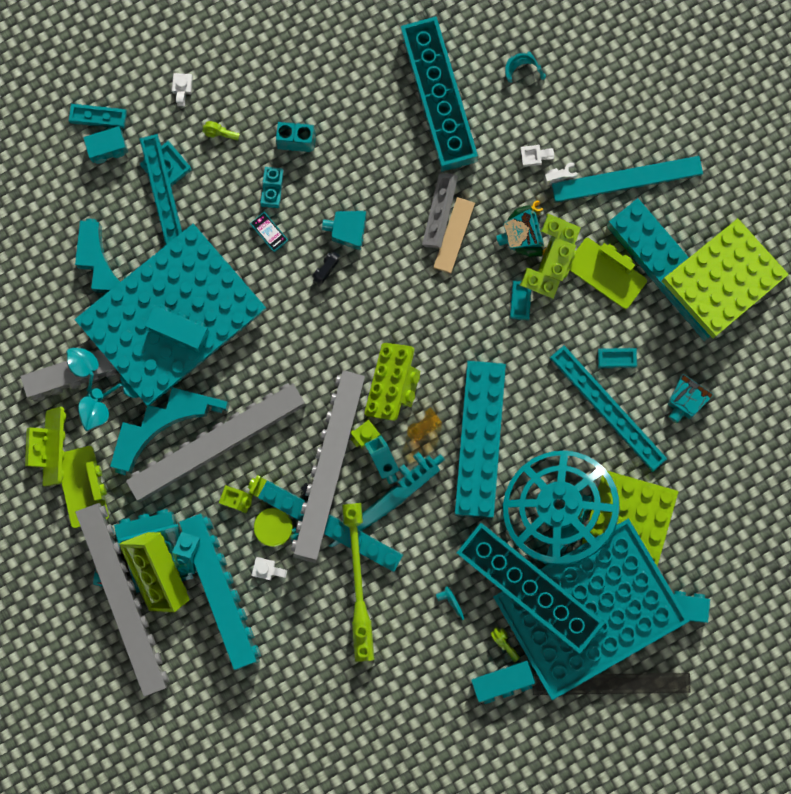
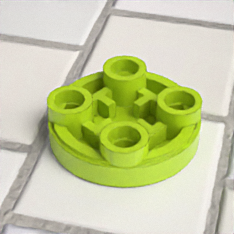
[254,508,293,547]

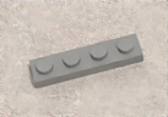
[422,174,458,248]

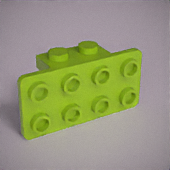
[568,238,647,309]
[364,343,421,421]
[25,407,66,487]
[61,446,109,528]

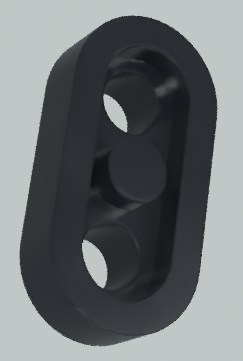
[312,252,341,287]

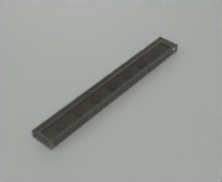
[532,673,691,695]

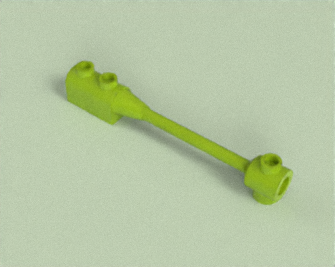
[342,503,375,662]

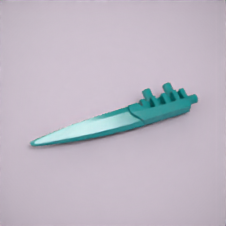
[329,452,445,547]

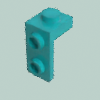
[172,532,200,574]

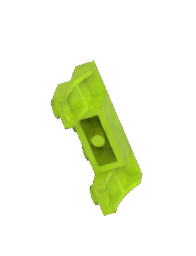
[520,214,581,299]

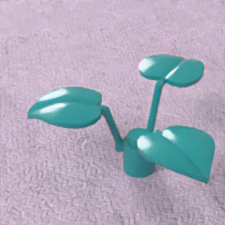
[66,348,139,431]

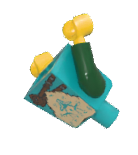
[497,201,547,257]

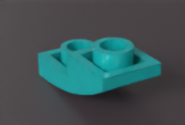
[261,167,284,208]

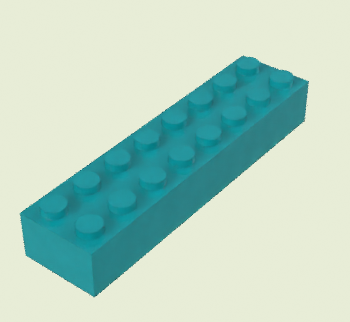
[400,16,478,172]
[606,198,711,342]
[455,361,506,519]
[179,513,261,670]
[457,523,606,654]

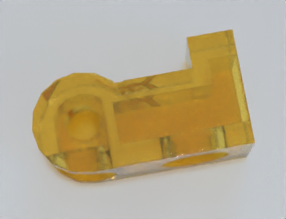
[407,407,442,441]

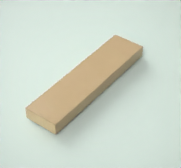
[433,197,475,274]

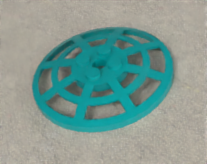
[503,450,620,565]

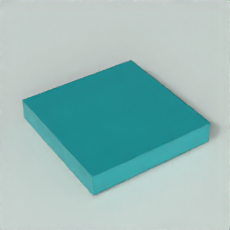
[139,141,192,187]

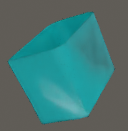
[276,122,316,152]

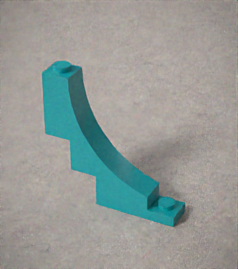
[75,218,120,293]
[110,387,230,475]

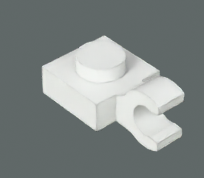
[172,73,193,107]
[521,145,554,167]
[544,163,578,186]
[252,557,287,581]

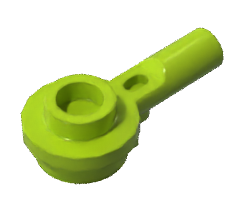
[202,121,240,141]
[491,627,520,662]

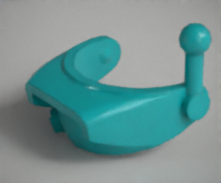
[505,51,546,83]

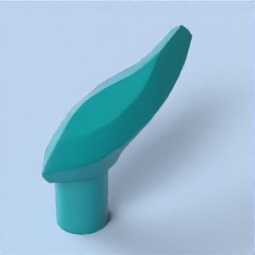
[436,586,464,620]

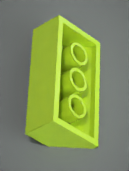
[119,532,190,612]

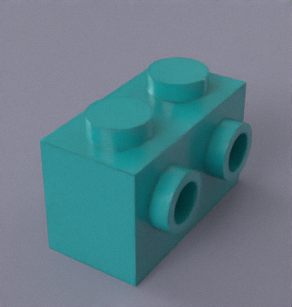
[83,126,128,164]

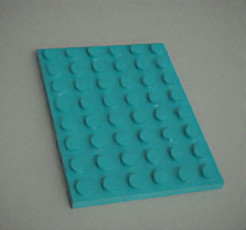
[74,223,267,407]
[493,518,690,700]

